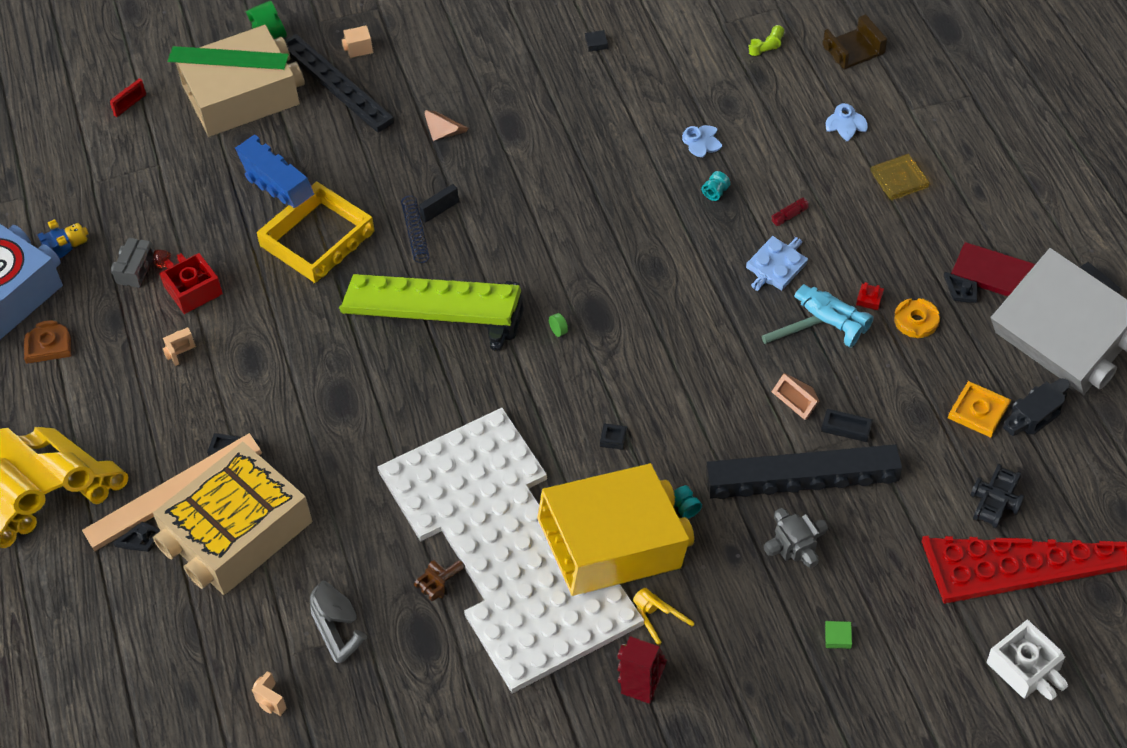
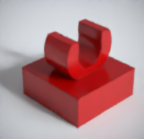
[856,282,884,310]

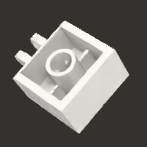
[987,619,1068,700]

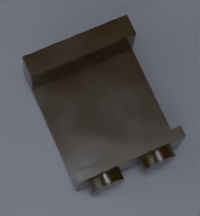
[822,14,887,70]

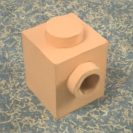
[341,25,373,58]

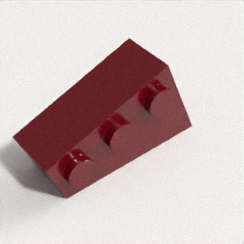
[617,636,668,704]

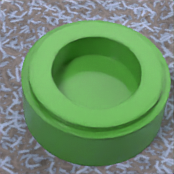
[549,313,568,337]

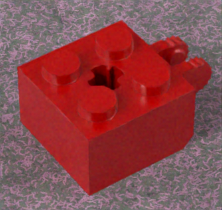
[159,253,223,314]

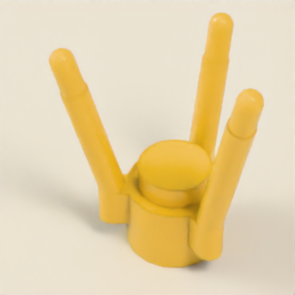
[633,588,695,645]

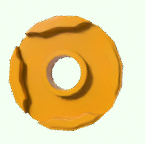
[894,298,940,338]

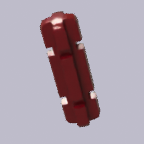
[771,197,809,226]

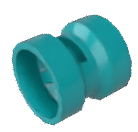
[702,171,730,201]
[674,485,702,519]

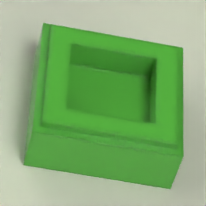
[825,621,852,649]

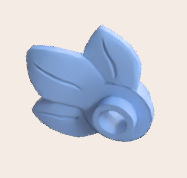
[826,103,868,141]
[682,125,722,157]

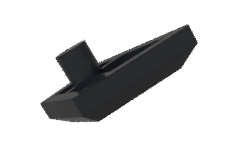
[944,272,977,303]
[113,521,160,552]

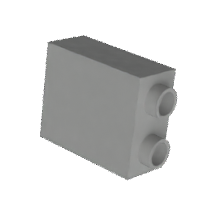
[991,248,1127,395]

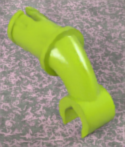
[749,25,785,56]

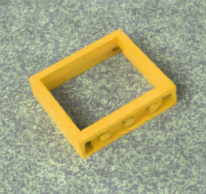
[257,182,375,283]

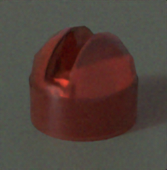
[153,250,171,268]

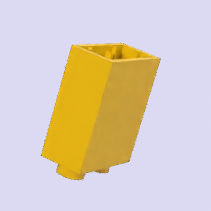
[537,463,694,596]

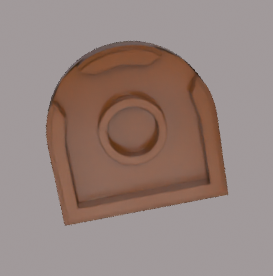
[24,320,71,364]

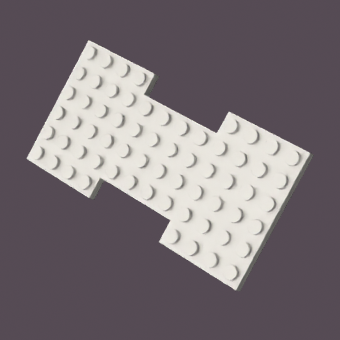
[378,408,644,693]

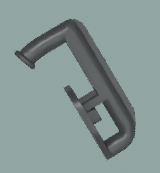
[310,580,367,663]

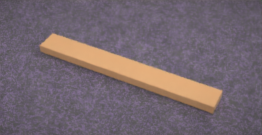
[82,433,262,551]

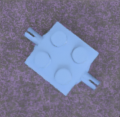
[746,236,808,291]

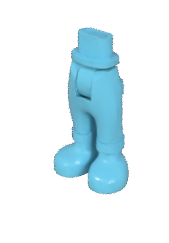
[794,284,874,348]

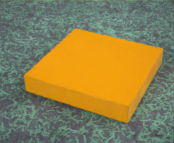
[948,381,1011,438]

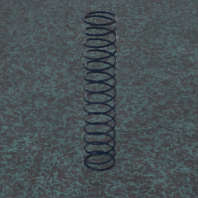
[401,196,429,263]

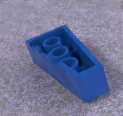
[235,135,315,208]

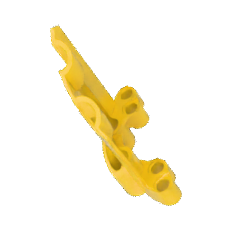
[0,427,128,548]

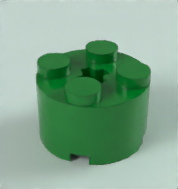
[245,0,287,39]

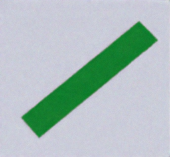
[167,46,289,70]

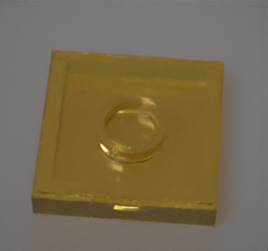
[870,154,929,200]

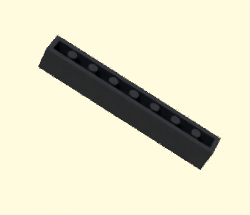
[706,444,902,499]

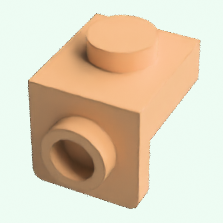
[162,327,196,366]
[252,671,287,716]

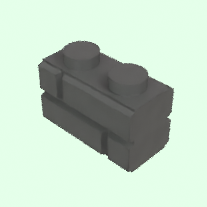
[111,238,155,288]

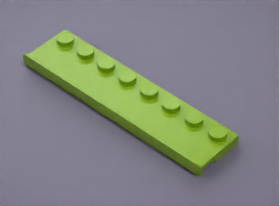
[339,274,521,326]

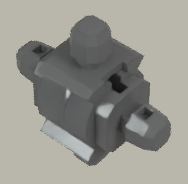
[764,508,828,568]

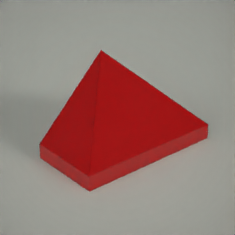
[110,78,146,117]

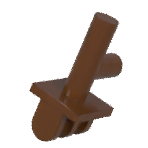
[414,560,464,601]

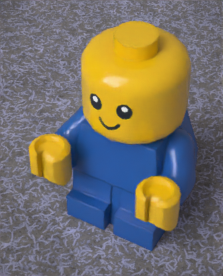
[37,219,89,259]

